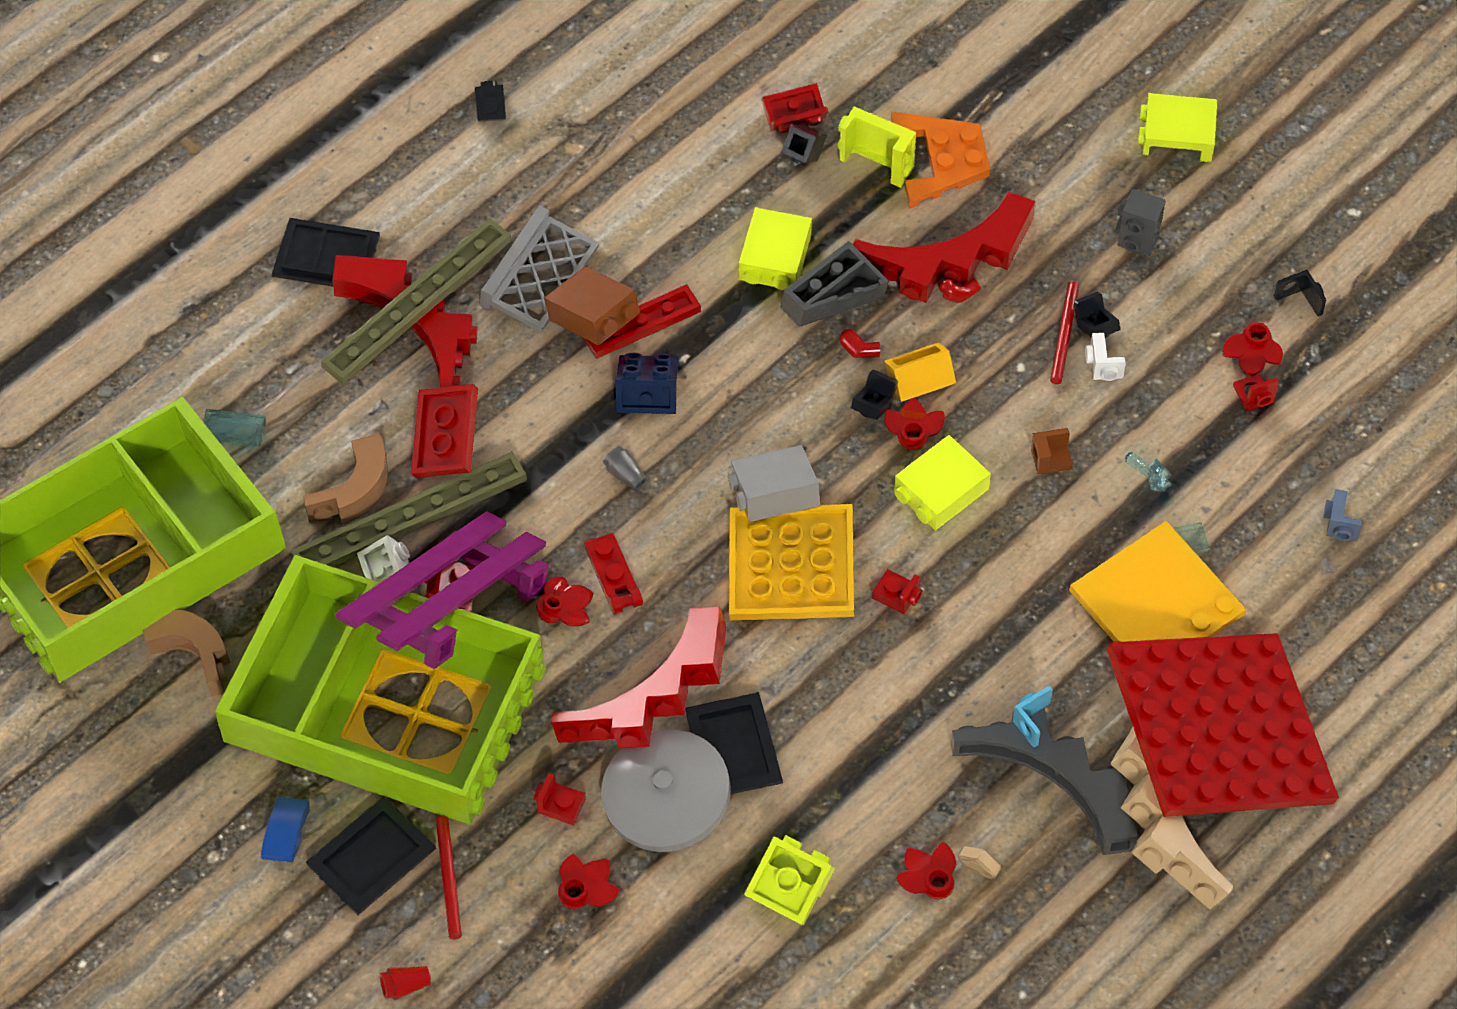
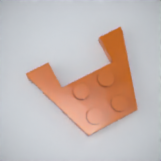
[891,112,990,208]

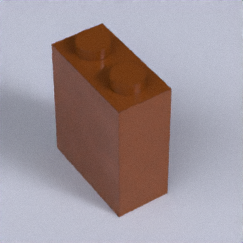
[544,266,640,345]

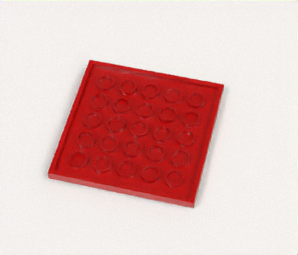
[1106,633,1339,817]

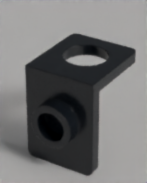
[1274,270,1326,317]

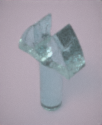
[1125,452,1172,492]

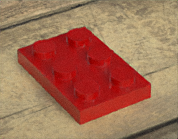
[411,384,478,478]

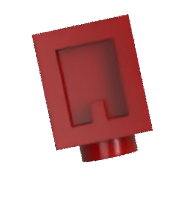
[872,569,923,615]
[534,773,586,826]

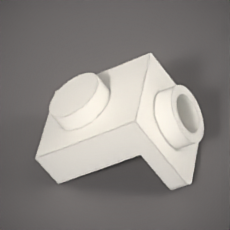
[1085,333,1126,381]

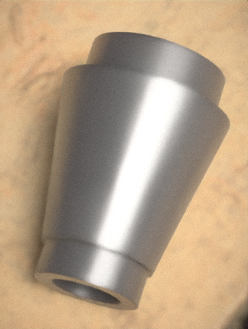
[603,446,647,491]

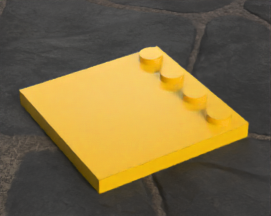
[729,504,855,621]
[1069,521,1246,642]

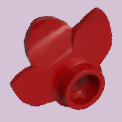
[1222,322,1283,376]
[884,398,945,450]
[536,576,593,627]
[896,842,957,899]
[558,854,620,909]

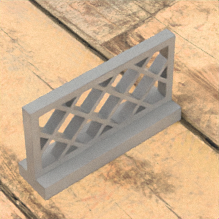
[479,205,599,333]

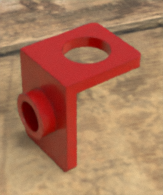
[1233,374,1279,412]

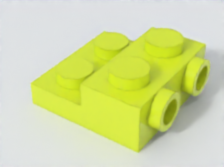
[744,835,835,926]

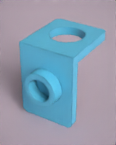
[1013,686,1053,747]

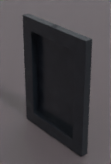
[272,218,380,287]
[685,692,783,794]
[306,796,436,915]

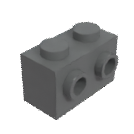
[1115,189,1166,256]

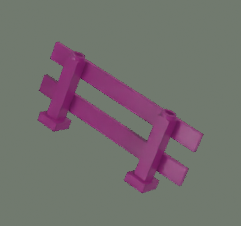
[335,511,549,669]

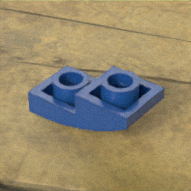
[261,797,310,863]

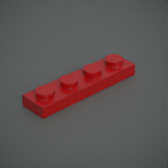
[583,284,701,359]

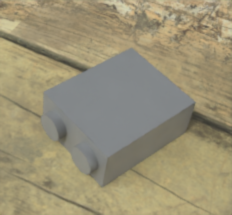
[728,445,820,522]

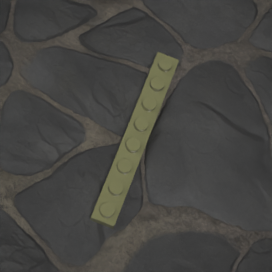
[321,218,511,385]
[290,451,527,567]

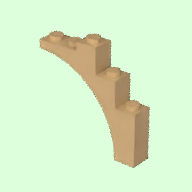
[1110,728,1233,909]

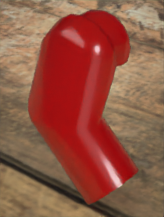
[939,278,981,303]
[839,329,880,358]

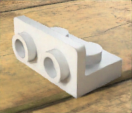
[357,535,420,595]

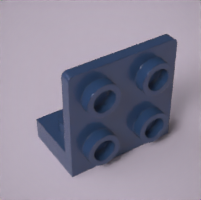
[616,352,679,414]

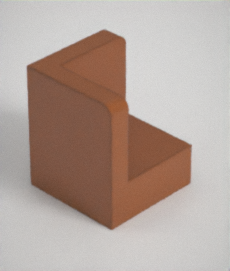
[1031,428,1073,475]

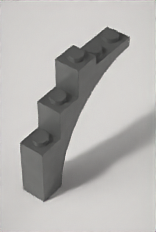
[951,707,1138,855]

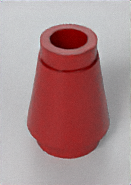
[380,966,431,1001]

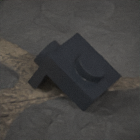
[475,80,506,122]
[1074,291,1121,338]
[851,370,898,420]

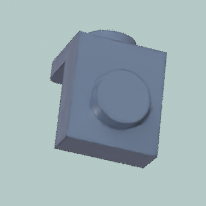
[1323,489,1362,541]

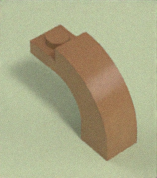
[303,433,388,524]
[143,609,231,696]

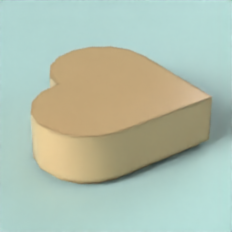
[958,846,1001,879]

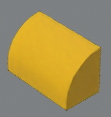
[884,342,956,402]

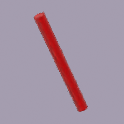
[1050,281,1079,384]
[435,816,462,939]

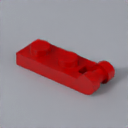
[584,533,644,615]

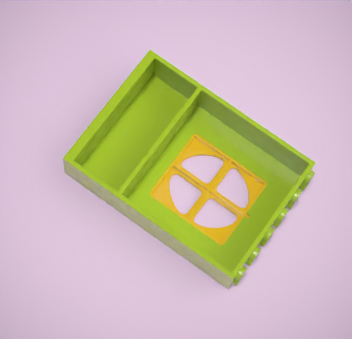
[0,396,287,683]
[215,555,546,825]

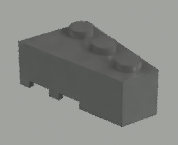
[780,241,889,327]

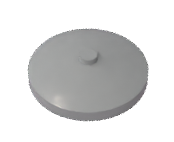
[601,730,731,852]

